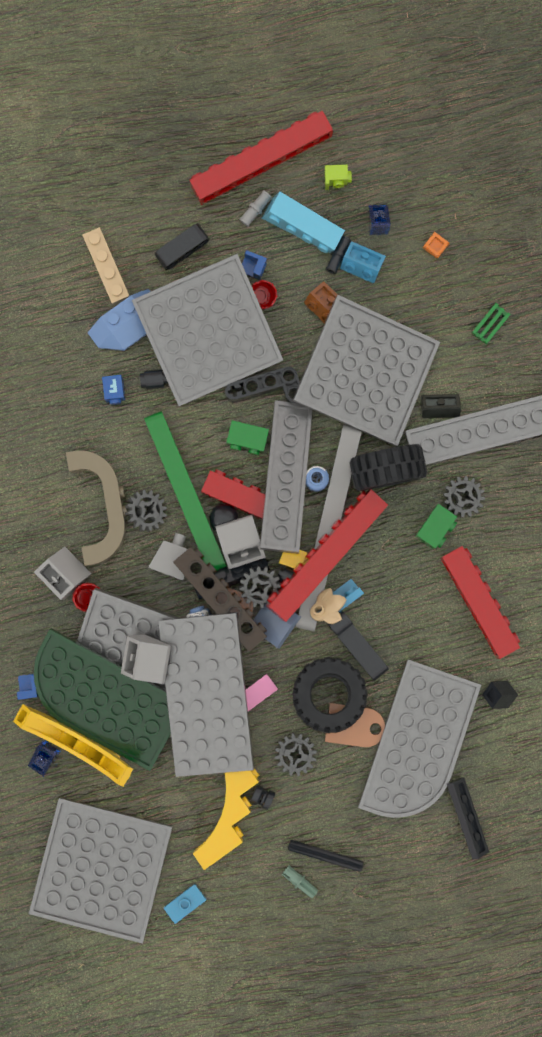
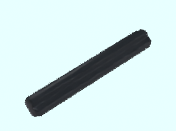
[288,840,364,872]

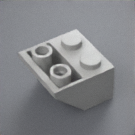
[215,515,266,569]
[34,546,92,600]
[121,634,171,684]

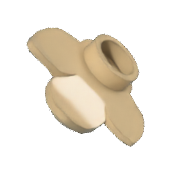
[310,588,347,624]

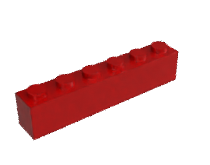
[440,546,520,659]

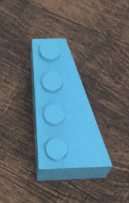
[262,192,345,253]

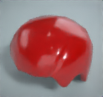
[251,280,278,309]
[72,582,100,612]

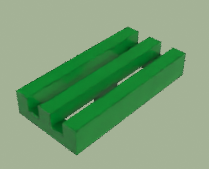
[472,303,511,345]

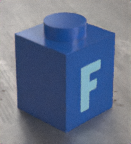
[102,375,126,405]

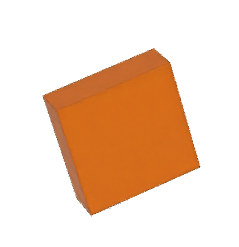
[423,232,449,259]

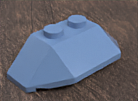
[88,289,151,351]

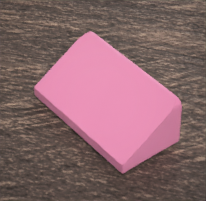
[246,674,278,711]

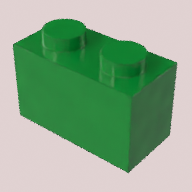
[226,420,269,456]
[415,504,457,550]

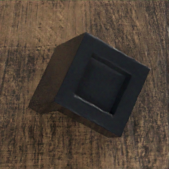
[482,681,518,709]

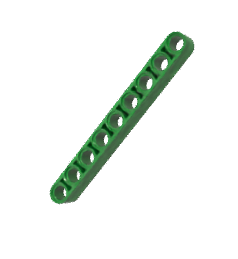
[144,411,227,571]

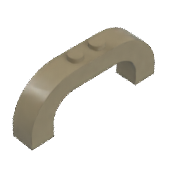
[66,451,128,567]

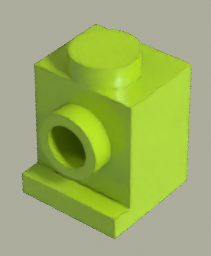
[324,165,352,190]

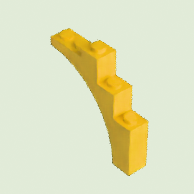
[13,704,133,787]
[193,768,260,870]

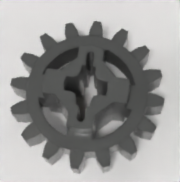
[443,476,485,518]
[125,490,167,532]
[239,565,281,608]
[275,733,317,776]

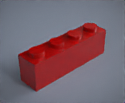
[201,470,265,520]

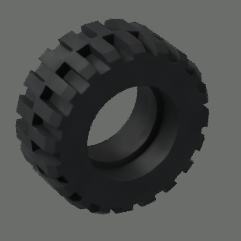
[350,444,427,491]
[292,657,368,734]

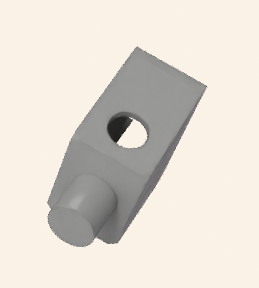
[149,533,188,581]

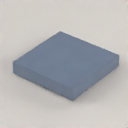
[249,603,301,649]

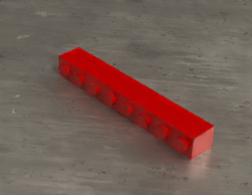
[189,111,333,205]
[266,489,388,622]

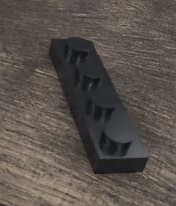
[194,558,270,599]
[447,777,489,860]

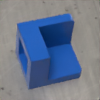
[242,250,267,280]
[17,674,39,700]

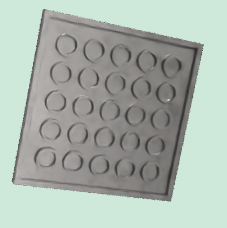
[132,254,283,406]
[292,295,440,447]
[29,797,173,944]

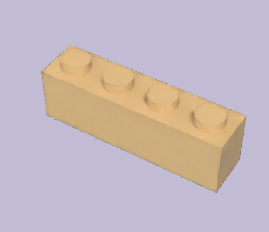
[82,227,129,307]

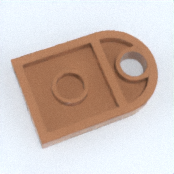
[325,703,385,747]

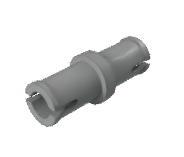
[239,190,272,227]

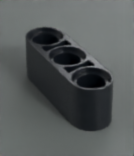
[154,224,210,270]

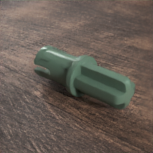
[282,865,318,898]

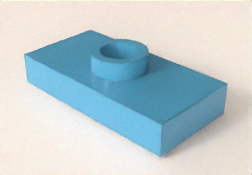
[164,883,207,924]

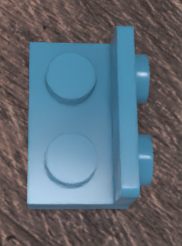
[340,241,386,283]
[333,579,364,612]

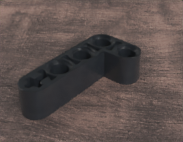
[225,367,300,403]
[327,611,389,681]

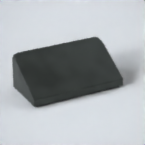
[421,394,461,418]

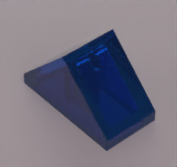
[369,205,391,235]
[28,741,61,777]

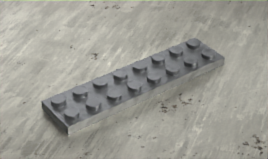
[405,395,542,465]
[260,400,312,554]

